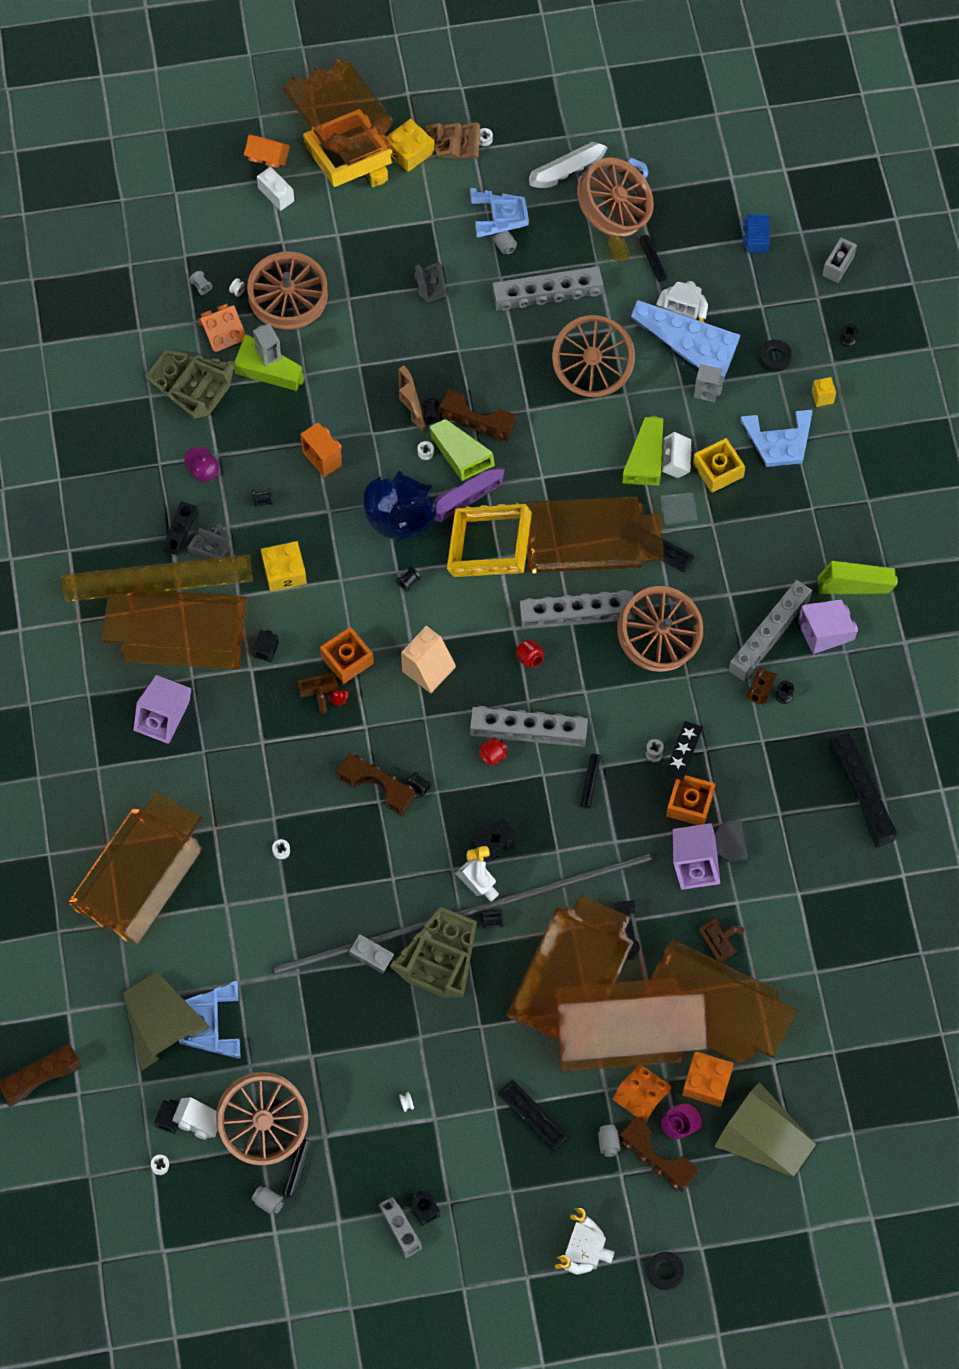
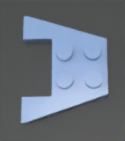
[470,188,529,237]
[740,410,812,467]
[179,981,241,1059]

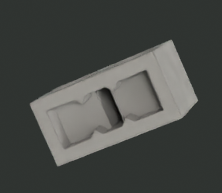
[253,323,281,366]
[694,364,724,402]

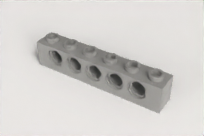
[492,266,603,311]
[729,580,812,681]
[519,590,635,629]
[470,706,588,747]

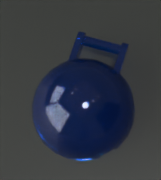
[363,470,437,540]

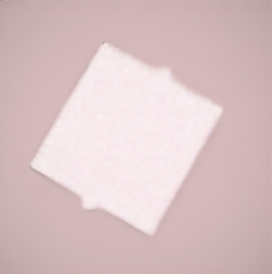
[660,492,697,525]

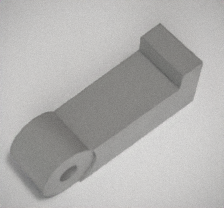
[379,1197,422,1258]

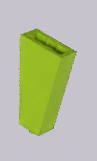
[234,334,305,391]
[622,416,664,486]
[429,419,495,481]
[817,561,898,594]

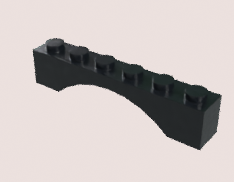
[828,732,897,848]

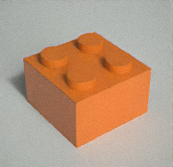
[244,134,291,168]
[300,422,342,477]
[320,626,374,684]
[666,775,715,825]
[682,1051,734,1107]

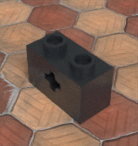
[471,817,517,862]

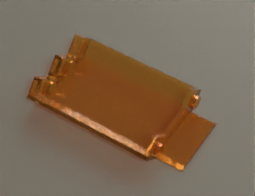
[284,58,394,166]
[525,497,664,573]
[102,589,247,670]
[68,791,203,944]
[507,895,634,1050]
[635,939,798,1064]
[555,978,707,1072]

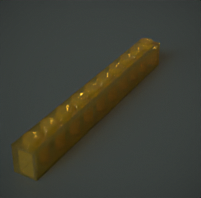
[61,554,253,602]

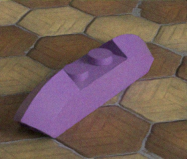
[427,467,505,522]

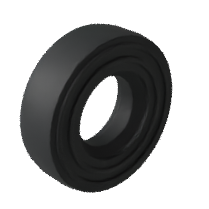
[759,340,792,372]
[647,1252,684,1290]

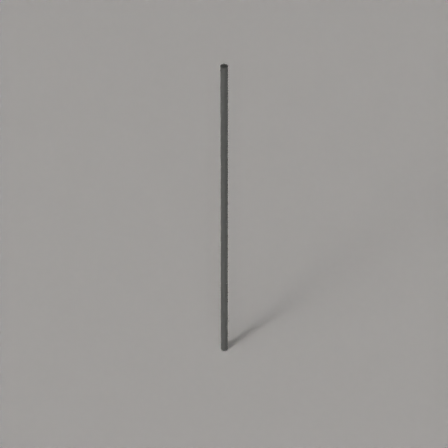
[273,853,652,975]

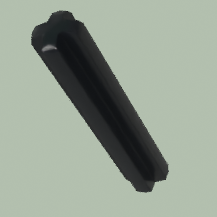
[639,234,667,282]
[580,754,601,809]
[283,1139,310,1198]

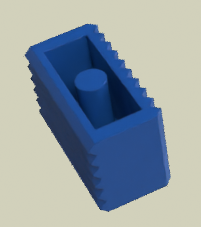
[743,214,770,253]

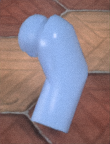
[628,157,649,178]

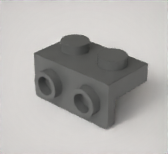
[414,262,447,303]

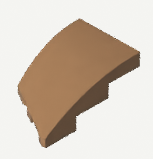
[425,122,480,159]
[398,365,426,432]

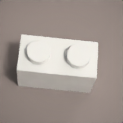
[257,167,294,211]
[661,432,692,478]
[172,1097,218,1140]

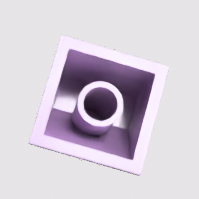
[798,600,858,654]
[134,675,191,744]
[673,823,720,890]

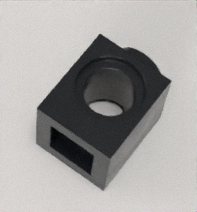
[252,630,279,663]
[154,1099,179,1134]
[410,1190,440,1226]

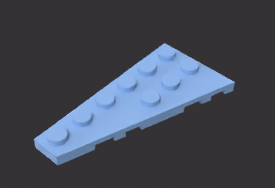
[631,300,740,381]

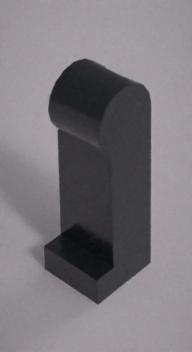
[164,501,199,556]
[614,900,640,960]

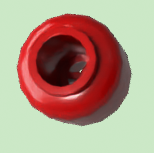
[516,639,544,668]
[478,737,508,766]

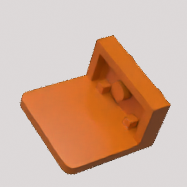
[197,304,245,352]
[612,1065,671,1123]

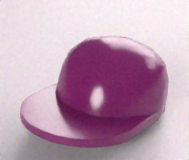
[184,447,219,482]
[661,1103,702,1140]

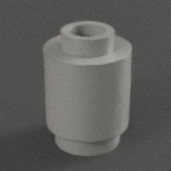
[492,230,517,254]
[598,1125,620,1157]
[252,1186,284,1215]

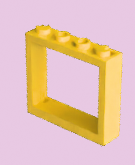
[303,110,392,187]
[447,503,532,577]

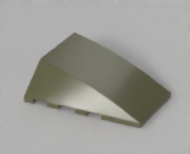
[145,350,235,419]
[390,907,477,998]
[123,972,210,1070]
[714,1082,816,1177]

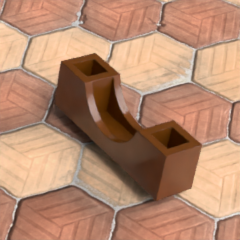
[440,389,516,441]
[336,753,415,817]
[0,1044,82,1107]
[619,1117,699,1192]

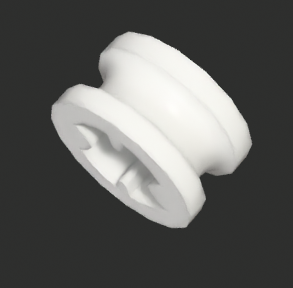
[479,128,493,146]
[229,278,246,297]
[417,441,434,460]
[272,839,290,859]
[399,1092,414,1112]
[151,1155,169,1175]

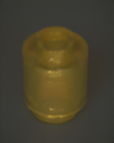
[607,235,630,263]

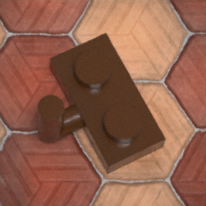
[297,673,338,714]
[699,918,744,963]

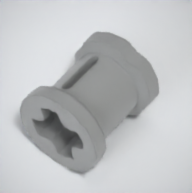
[189,271,213,295]
[646,739,664,762]

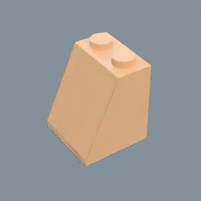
[401,626,456,693]

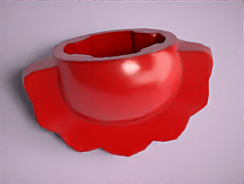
[327,690,349,706]

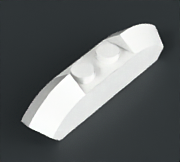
[529,142,608,188]

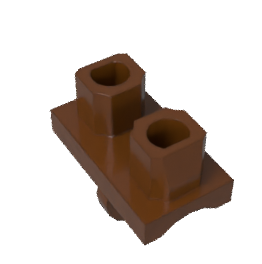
[746,666,777,705]

